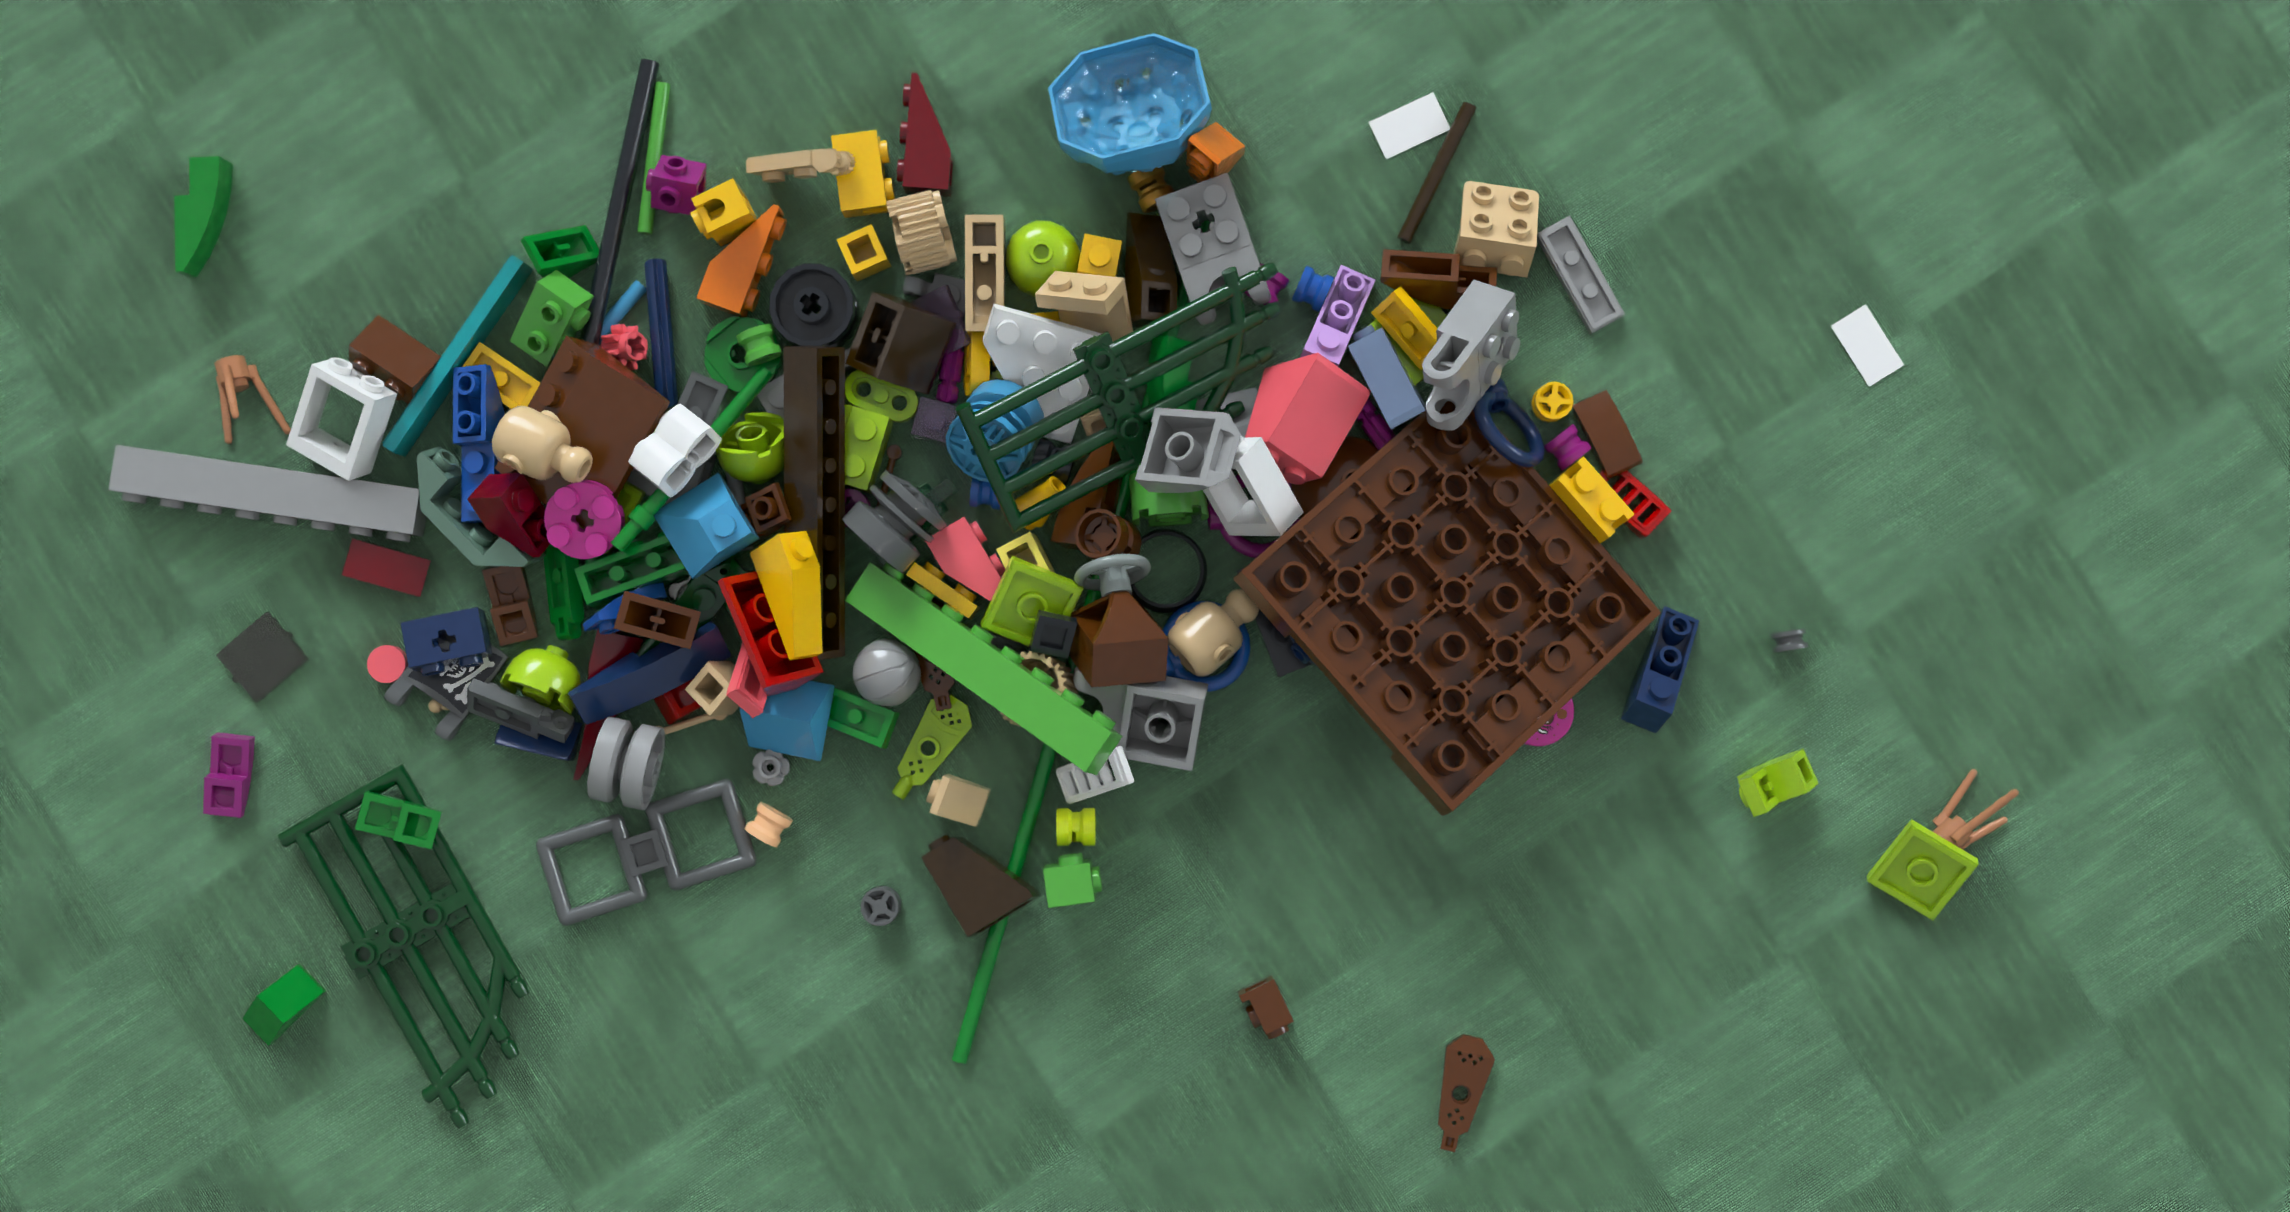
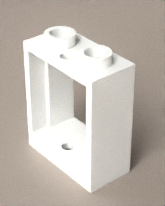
[286,357,398,481]
[1203,436,1304,536]

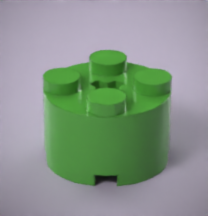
[1129,463,1209,527]

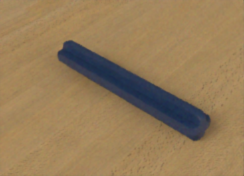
[644,258,678,409]

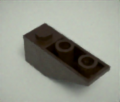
[1125,212,1178,328]

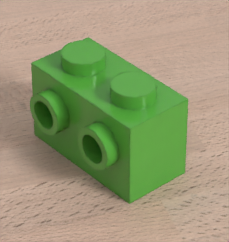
[510,270,594,367]
[1043,852,1103,908]

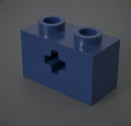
[400,607,493,676]

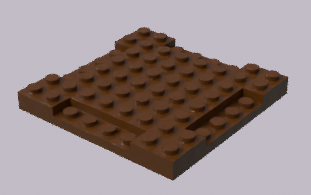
[1233,401,1661,816]

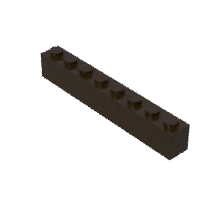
[784,346,845,660]

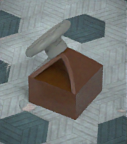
[1069,554,1169,688]

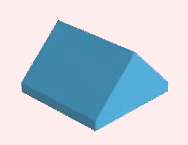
[739,680,835,761]

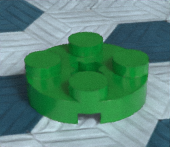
[704,316,782,393]

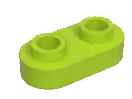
[845,370,919,423]

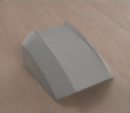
[1135,408,1241,493]

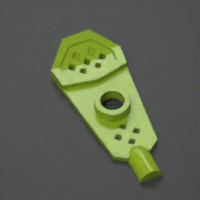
[892,695,973,800]

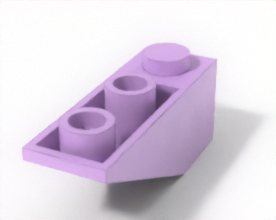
[1300,265,1375,367]

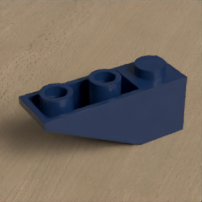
[1621,606,1700,734]

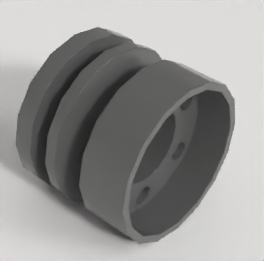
[842,470,947,573]

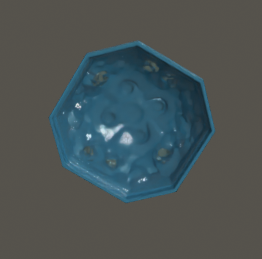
[1048,33,1212,176]

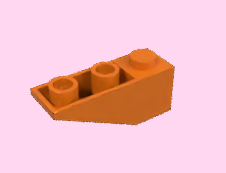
[1186,122,1245,183]
[696,204,787,317]

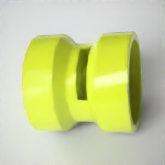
[1056,808,1096,846]

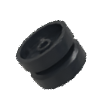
[769,263,859,347]

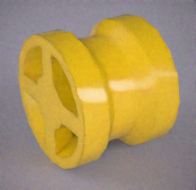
[1531,382,1574,423]

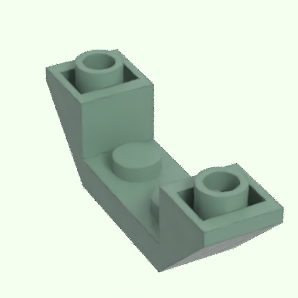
[417,446,546,567]

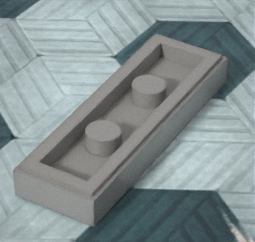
[1537,215,1625,335]

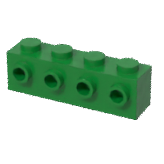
[574,531,741,610]

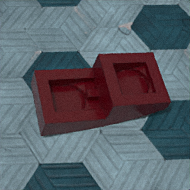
[341,538,431,597]

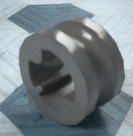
[1770,628,1808,653]

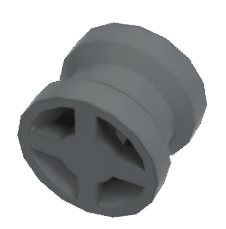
[861,886,901,926]

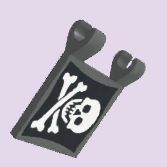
[384,635,510,741]

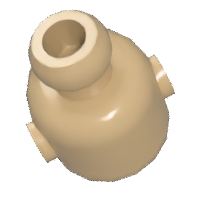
[492,406,593,483]
[1167,589,1259,677]

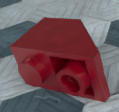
[467,473,550,558]

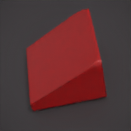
[654,679,702,725]

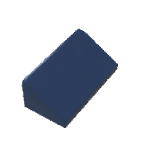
[494,721,583,761]

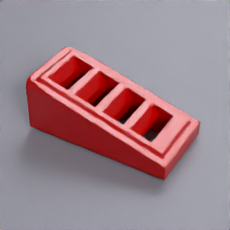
[1599,470,1672,539]

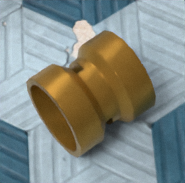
[1126,166,1175,214]

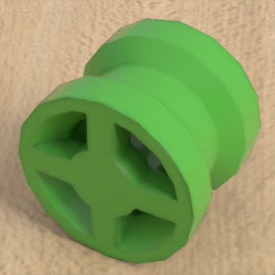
[736,324,783,366]

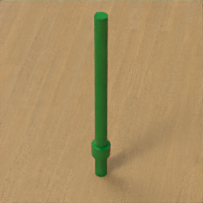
[610,366,774,553]

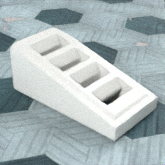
[1056,746,1134,804]

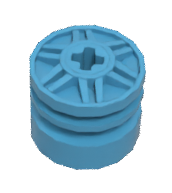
[946,379,1044,482]

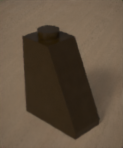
[921,834,1040,937]

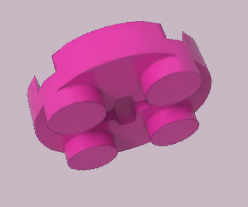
[544,480,625,559]

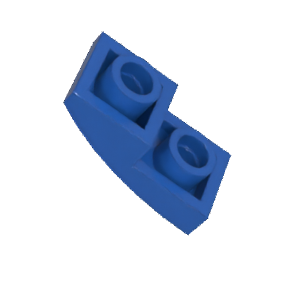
[583,583,667,635]

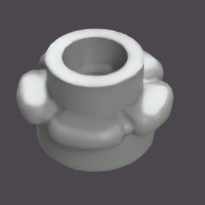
[752,749,790,786]

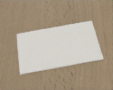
[1368,92,1450,160]
[1831,304,1904,387]

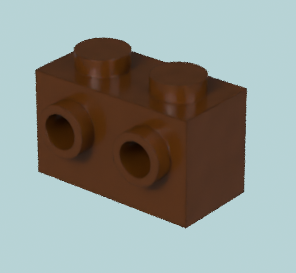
[349,315,441,404]

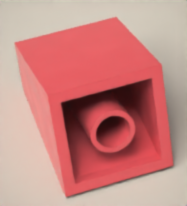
[1245,352,1371,485]

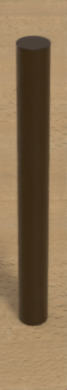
[1397,102,1477,244]

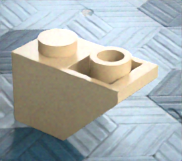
[926,774,991,827]

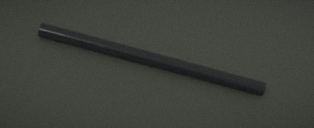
[580,59,660,345]

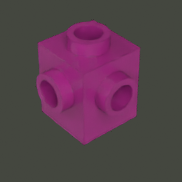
[646,155,707,215]

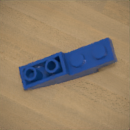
[453,364,505,524]

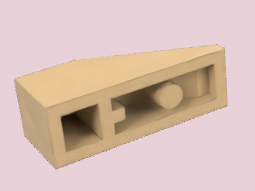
[965,215,1006,331]

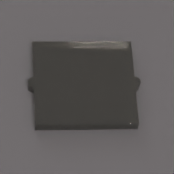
[216,611,309,703]

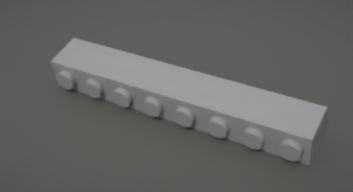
[108,445,426,542]

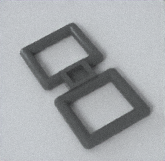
[536,779,757,926]

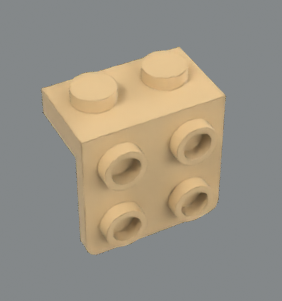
[1453,181,1539,278]
[1035,271,1133,341]

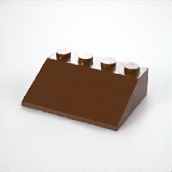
[495,336,670,528]

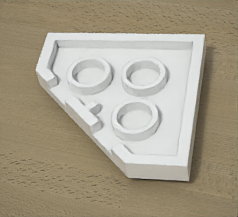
[983,304,1102,444]

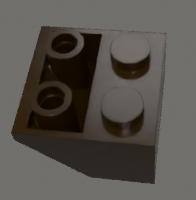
[845,292,956,394]

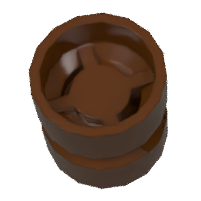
[1075,509,1142,560]

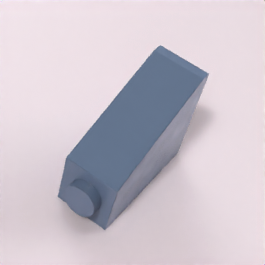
[1348,324,1426,429]

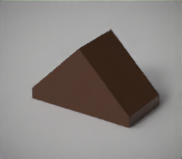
[614,591,701,649]

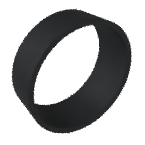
[1131,529,1207,613]

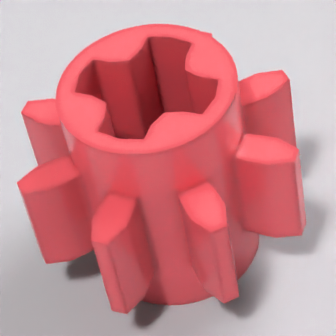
[601,324,648,370]

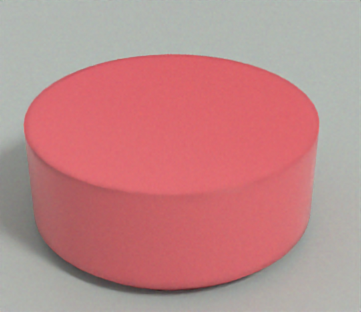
[367,645,408,683]

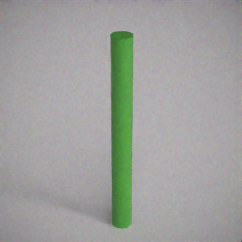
[637,82,670,235]

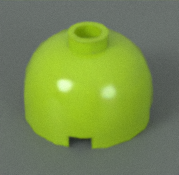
[1005,220,1081,297]
[716,412,784,484]
[500,645,581,715]

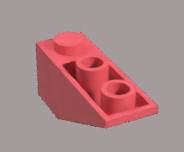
[925,517,1005,602]

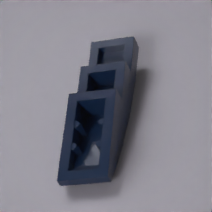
[567,621,732,725]

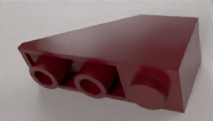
[897,72,954,197]

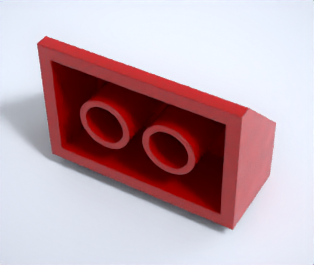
[718,571,824,696]

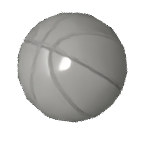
[853,639,921,707]

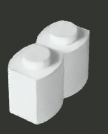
[628,404,722,498]

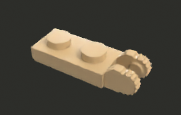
[746,148,856,183]

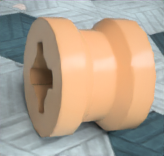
[744,802,793,848]

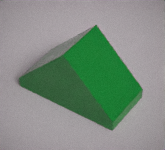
[520,225,599,278]
[242,964,326,1046]

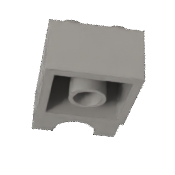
[1155,172,1271,326]
[1422,280,1520,430]
[1073,666,1208,771]

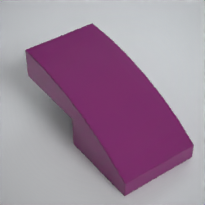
[203,732,255,818]

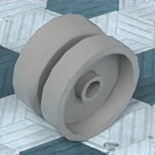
[587,717,665,810]

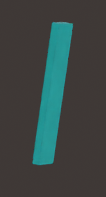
[382,255,533,457]

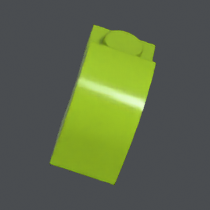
[1737,748,1819,817]

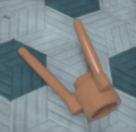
[214,355,291,444]
[1932,769,2019,850]

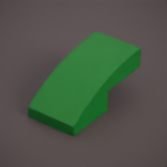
[355,791,442,849]

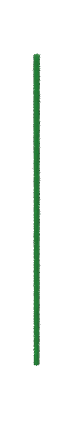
[952,220,1210,1064]

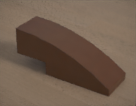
[1380,249,1497,310]
[1051,441,1123,550]

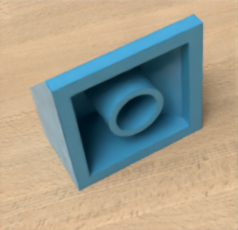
[654,472,760,580]

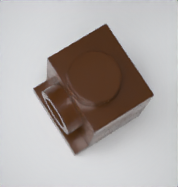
[1238,975,1294,1040]

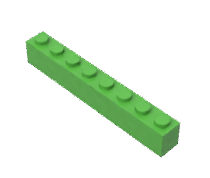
[845,562,1123,775]

